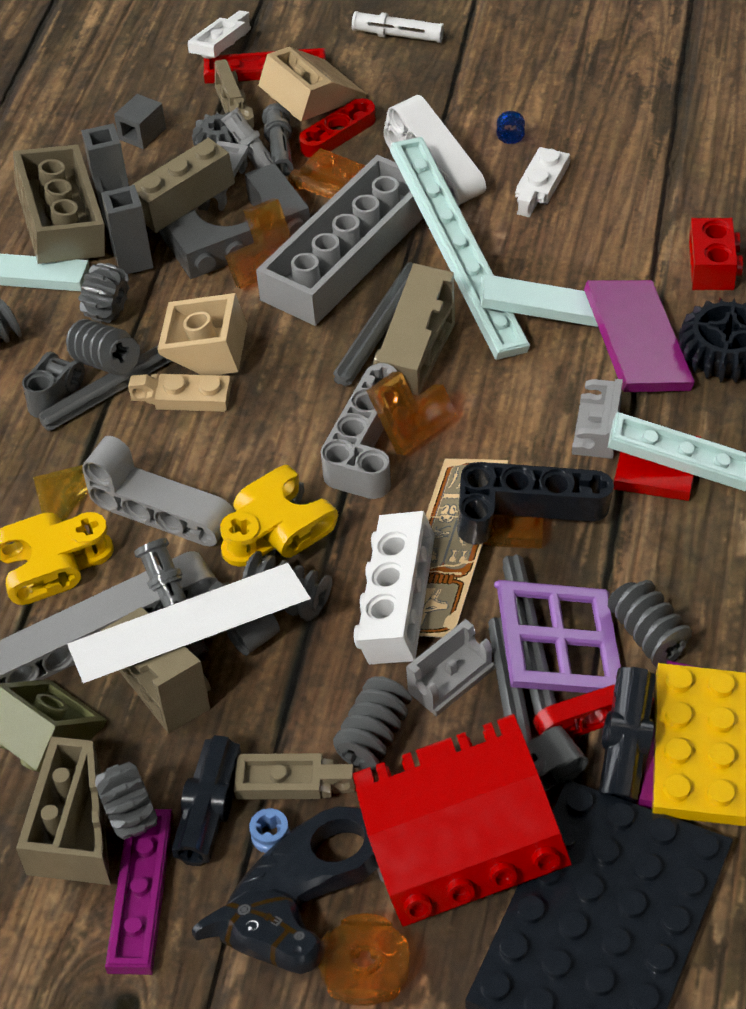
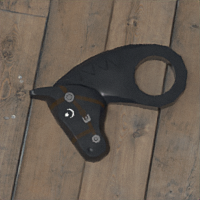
[192,806,379,974]

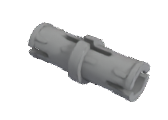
[221,107,272,169]

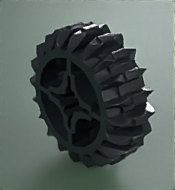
[679,298,746,383]

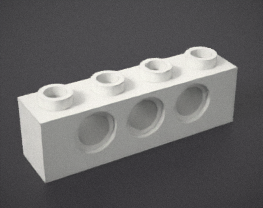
[354,511,435,665]

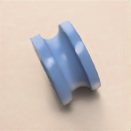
[249,808,289,853]

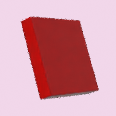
[613,435,701,501]

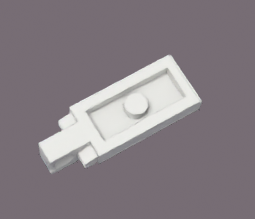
[188,10,251,59]
[515,147,570,217]

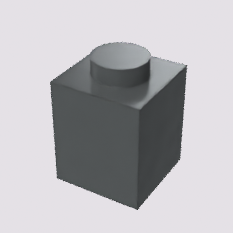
[114,94,166,149]

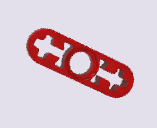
[299,98,376,158]
[533,684,654,738]

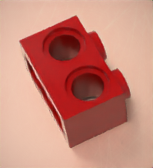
[689,218,743,290]

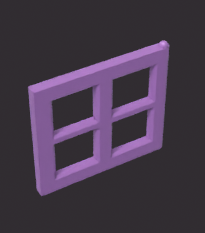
[494,580,621,693]

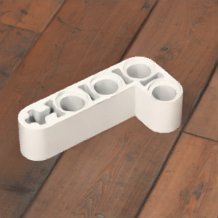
[384,95,486,206]

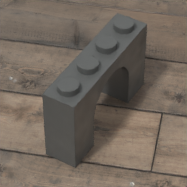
[81,123,153,274]
[158,163,310,279]

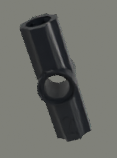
[599,667,656,802]
[172,735,241,867]

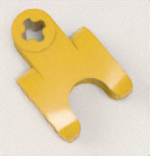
[220,465,338,567]
[0,512,114,605]

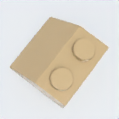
[157,293,247,375]

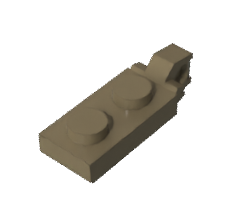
[215,59,254,128]
[234,753,355,799]

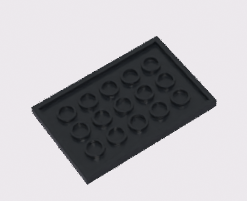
[465,780,733,1009]

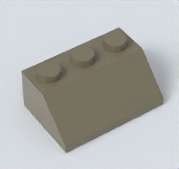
[130,137,235,233]

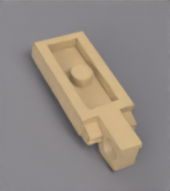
[128,374,232,412]

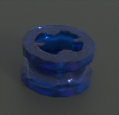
[496,111,525,144]

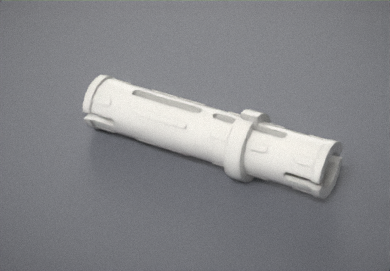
[352,11,444,43]

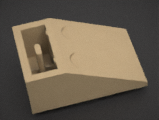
[258,47,367,121]

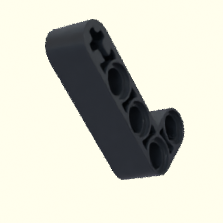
[457,462,614,545]

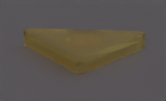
[33,465,88,521]

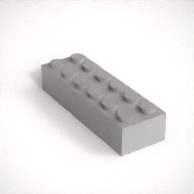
[256,155,424,326]

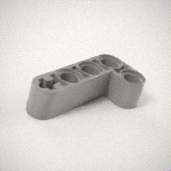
[321,363,399,499]
[82,436,235,547]

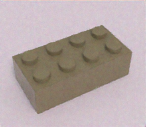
[13,145,105,264]

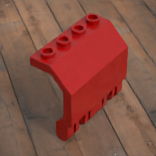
[352,714,572,927]

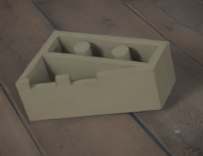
[373,263,455,396]
[100,607,211,734]
[16,736,111,885]

